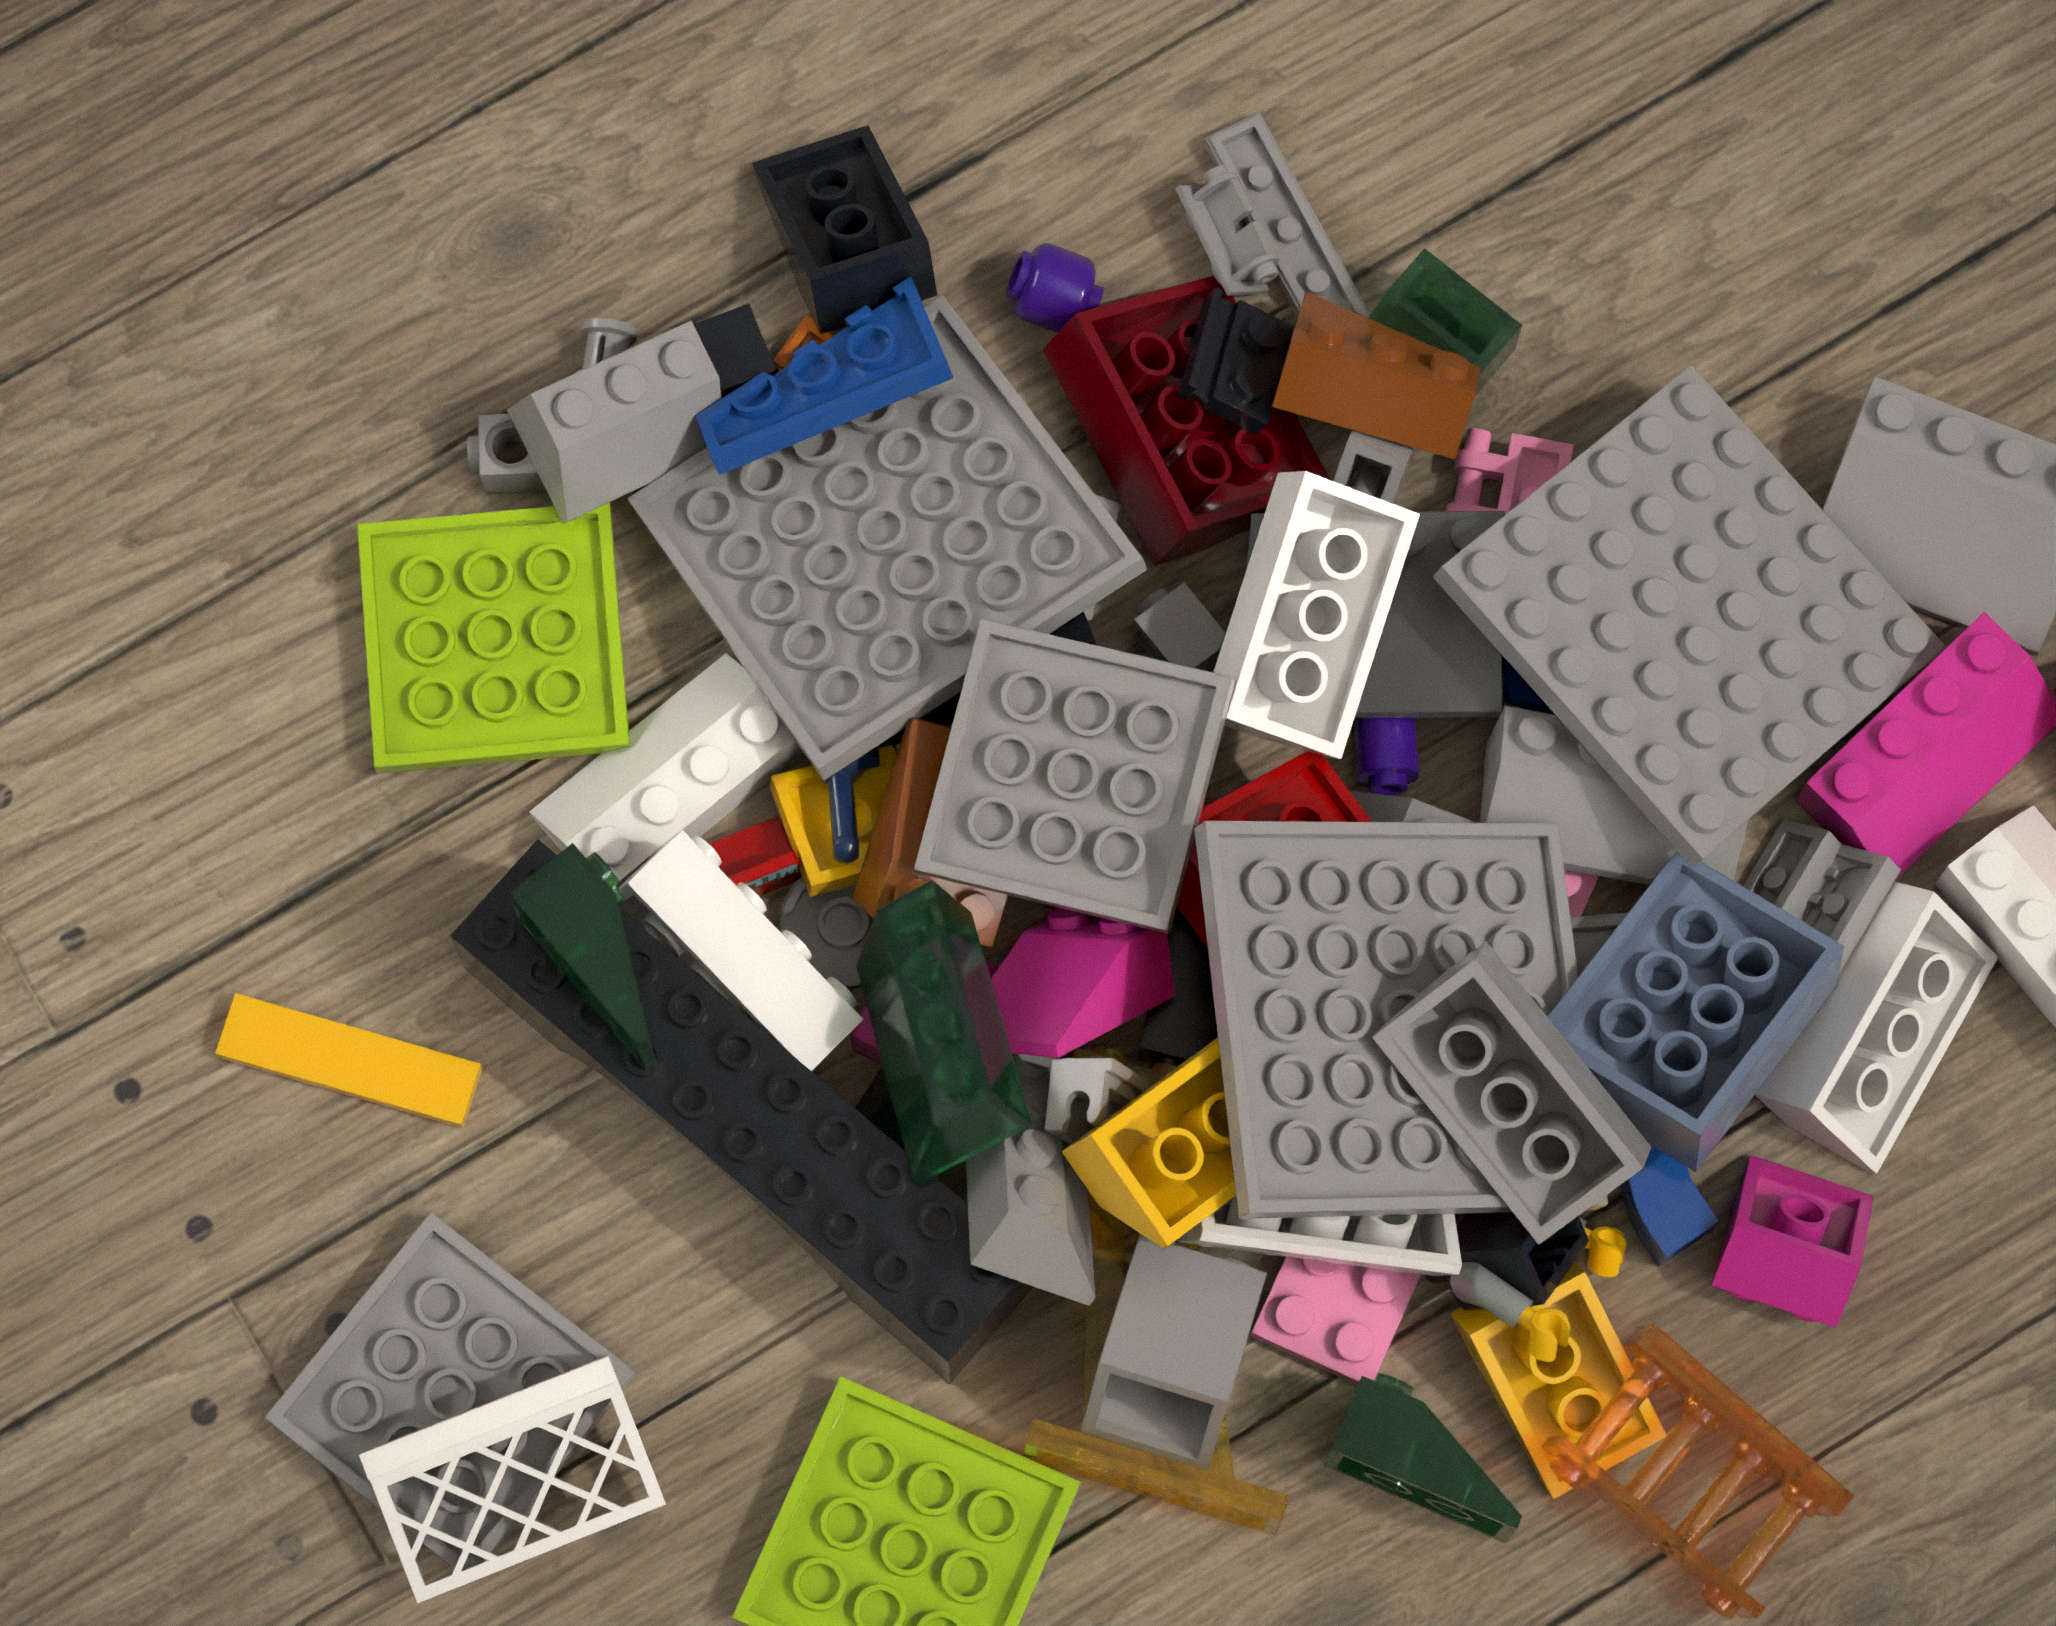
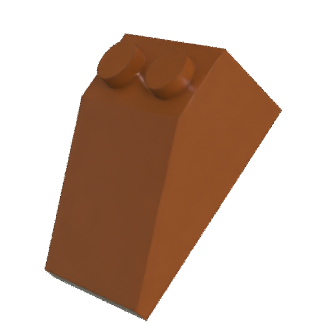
[852,717,1008,947]

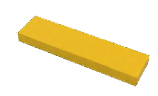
[215,993,483,1129]

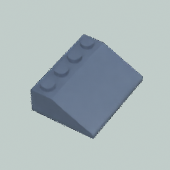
[1548,851,1844,1172]

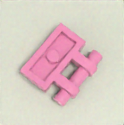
[1445,428,1574,515]

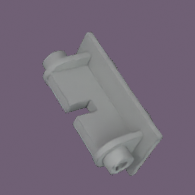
[1175,165,1279,296]

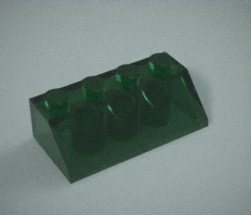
[856,880,1032,1184]

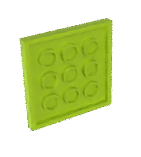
[357,502,630,774]
[732,1376,1081,1626]

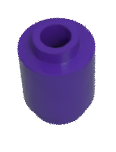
[1352,718,1419,796]

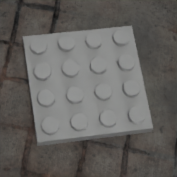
[914,619,1235,934]
[265,1213,636,1570]

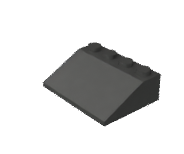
[1247,511,1506,718]

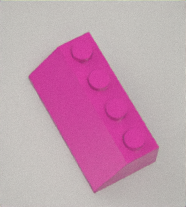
[1796,612,2056,882]

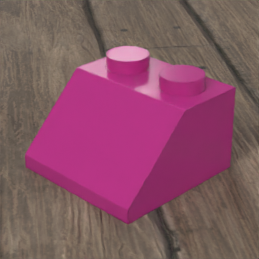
[1712,1155,1874,1328]

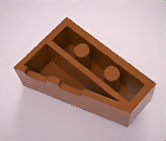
[1272,291,1481,459]

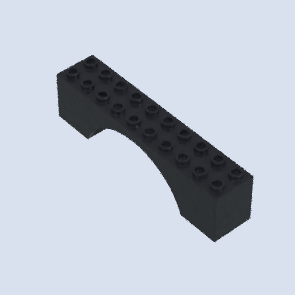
[450,839,1033,1385]

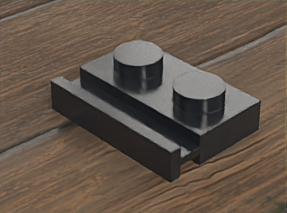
[1177,287,1294,435]

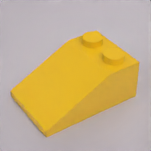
[1450,1262,1667,1499]

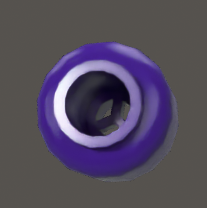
[1006,243,1103,333]

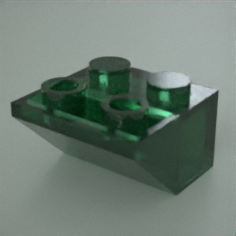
[1369,248,1522,396]

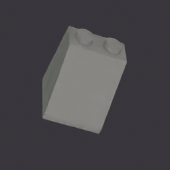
[1081,1234,1267,1471]

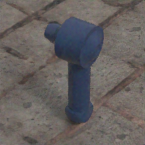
[822,748,880,864]

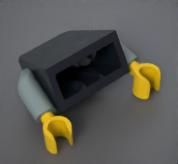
[1425,1212,1626,1362]

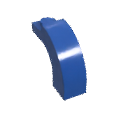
[1621,1145,1719,1267]

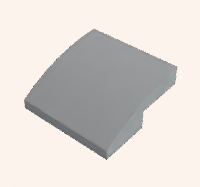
[1743,819,1901,972]

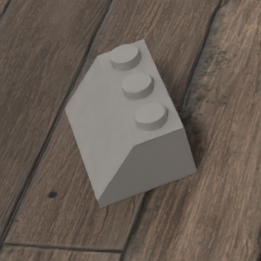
[507,320,721,524]

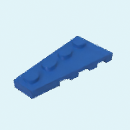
[696,276,954,475]

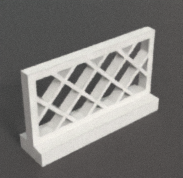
[359,1355,666,1603]

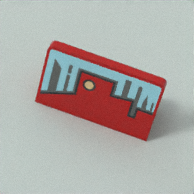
[709,816,802,897]

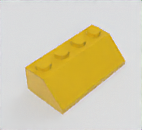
[1061,1038,1236,1249]

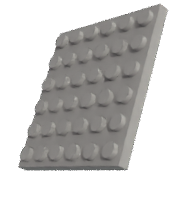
[627,295,1147,781]
[1433,365,1946,868]
[1194,821,1608,1219]

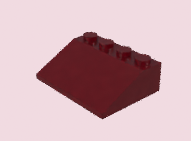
[1043,276,1330,566]

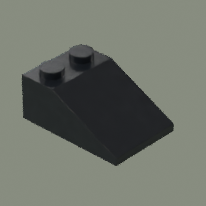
[752,125,938,334]

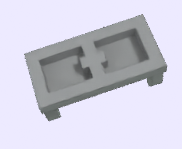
[1044,1058,1153,1145]

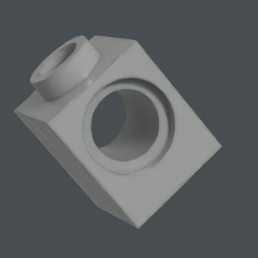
[467,414,547,494]
[1133,582,1226,672]

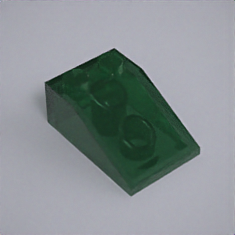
[510,843,657,1072]
[1324,1373,1522,1543]

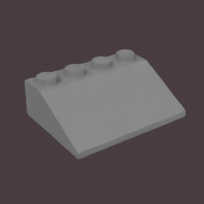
[1822,376,2056,656]

